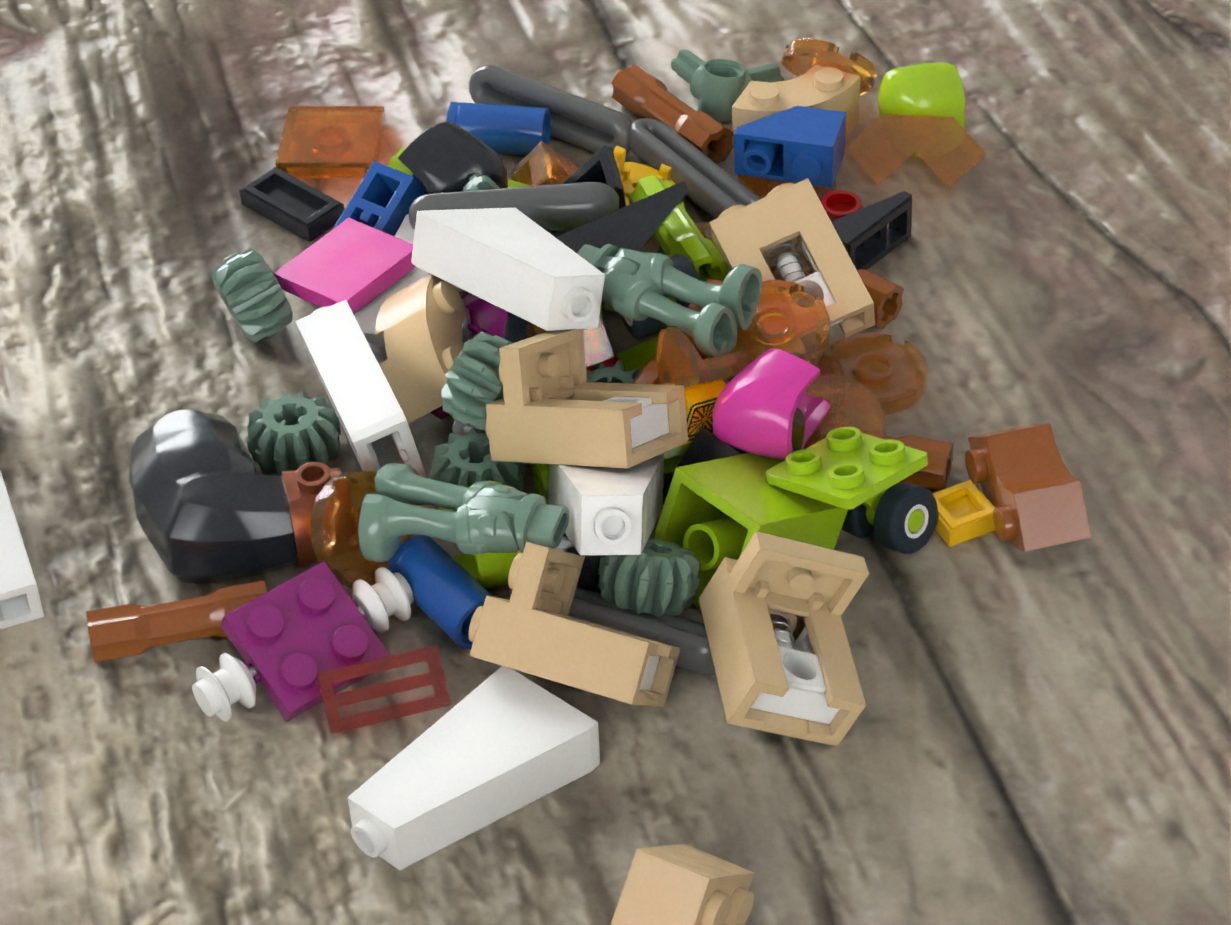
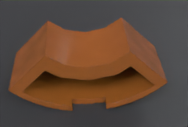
[965,423,1092,552]

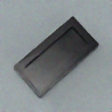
[239,167,345,242]

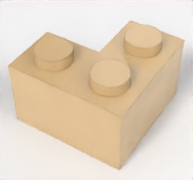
[611,844,754,925]

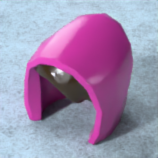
[712,348,831,460]

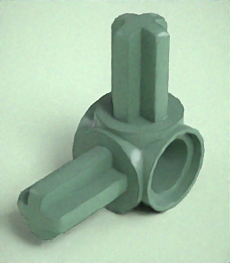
[671,50,784,122]

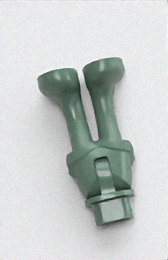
[577,244,762,358]
[358,463,569,562]

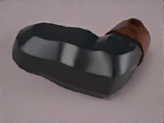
[129,409,355,583]

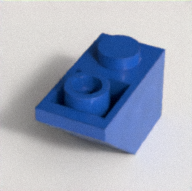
[734,106,846,188]

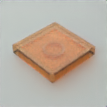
[275,106,386,178]

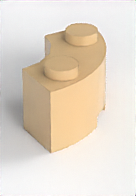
[732,65,860,156]
[375,273,467,424]

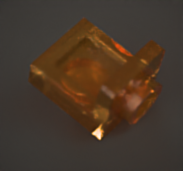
[511,141,579,186]

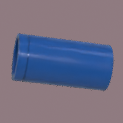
[446,102,551,157]
[388,535,494,649]

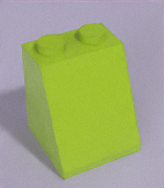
[653,453,848,610]

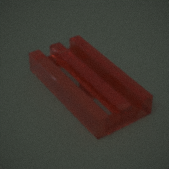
[316,645,451,734]

